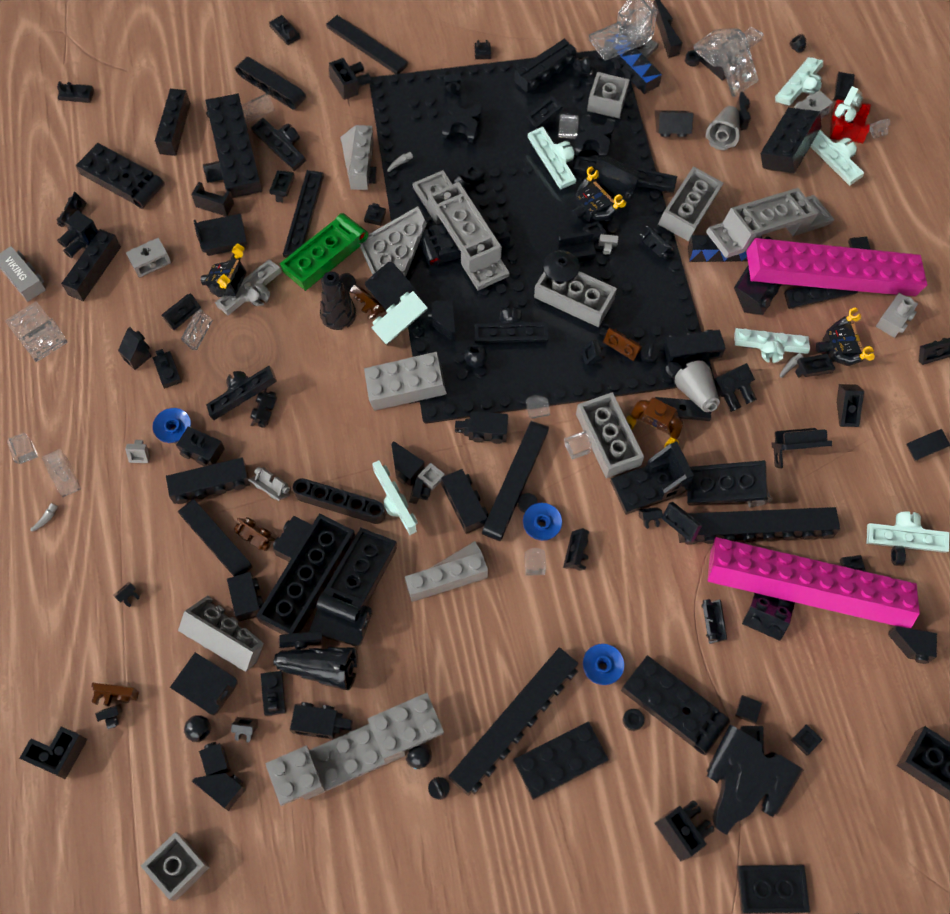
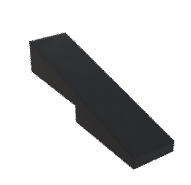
[652,0,682,58]

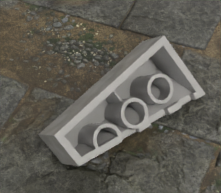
[340,125,374,190]
[404,541,488,602]
[178,596,264,672]

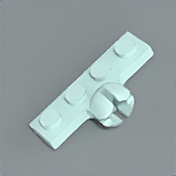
[775,57,823,106]
[835,86,863,122]
[528,127,576,190]
[810,130,864,186]
[734,328,810,363]
[372,460,418,535]
[866,511,949,553]

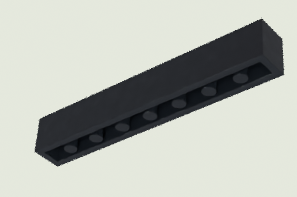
[678,507,840,545]
[449,647,578,796]

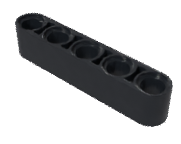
[235,57,306,110]
[293,478,385,524]
[178,499,253,577]

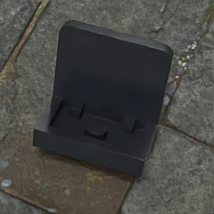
[742,593,795,641]

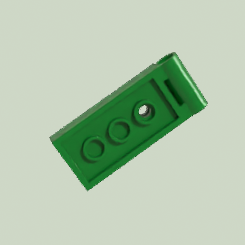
[280,213,368,291]

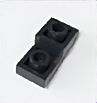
[736,92,751,131]
[906,429,950,461]

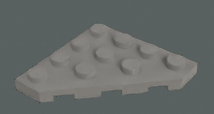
[360,207,427,277]

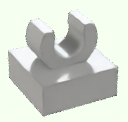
[599,234,618,255]
[125,440,150,463]
[418,463,445,491]

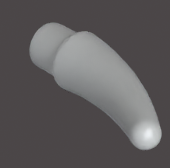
[387,152,413,172]
[780,353,804,378]
[30,503,58,532]

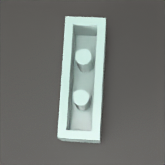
[371,291,428,345]

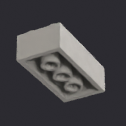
[658,166,723,241]
[534,263,617,327]
[364,352,447,411]
[576,392,644,479]

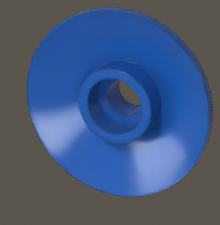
[153,408,191,443]
[523,503,562,541]
[583,644,624,685]

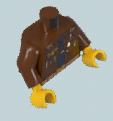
[626,397,683,448]

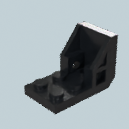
[610,442,694,515]

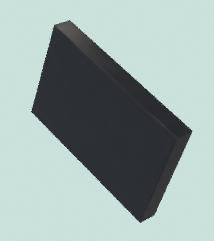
[736,865,810,914]

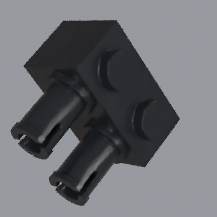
[329,58,372,100]
[57,210,98,258]
[713,363,757,412]
[654,800,715,862]

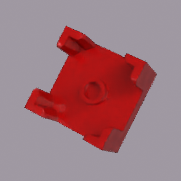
[830,100,871,143]

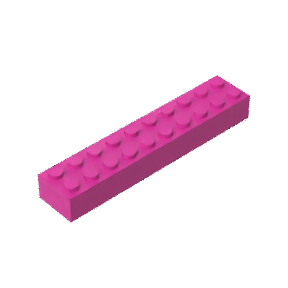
[746,238,927,297]
[707,537,920,629]

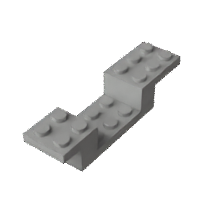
[413,170,509,290]
[706,188,834,258]
[265,693,444,806]

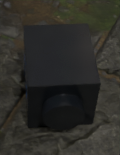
[199,742,231,776]

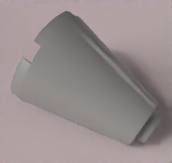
[706,106,740,150]
[675,361,720,412]

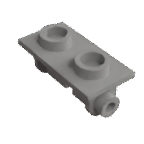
[249,467,290,501]

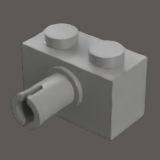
[876,293,918,338]

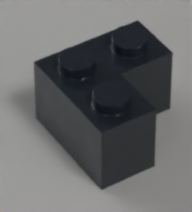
[19,726,88,780]

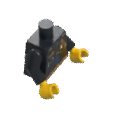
[571,166,626,223]
[201,243,247,297]
[815,308,875,366]

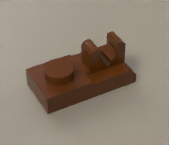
[350,285,386,319]
[91,682,139,706]

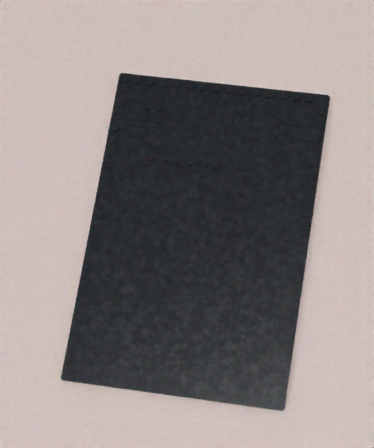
[369,49,714,424]

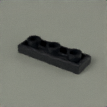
[655,397,711,421]

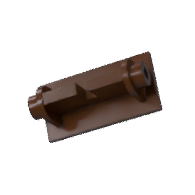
[603,328,642,361]
[234,517,275,551]

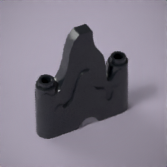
[706,725,804,835]

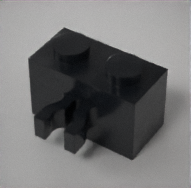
[176,426,225,466]

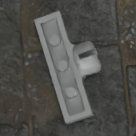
[215,259,282,316]

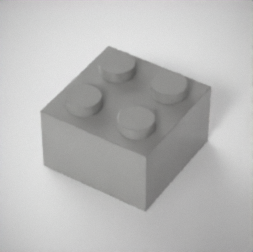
[587,72,630,118]
[141,832,210,901]

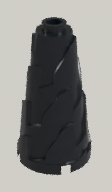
[320,271,356,330]
[274,647,358,691]

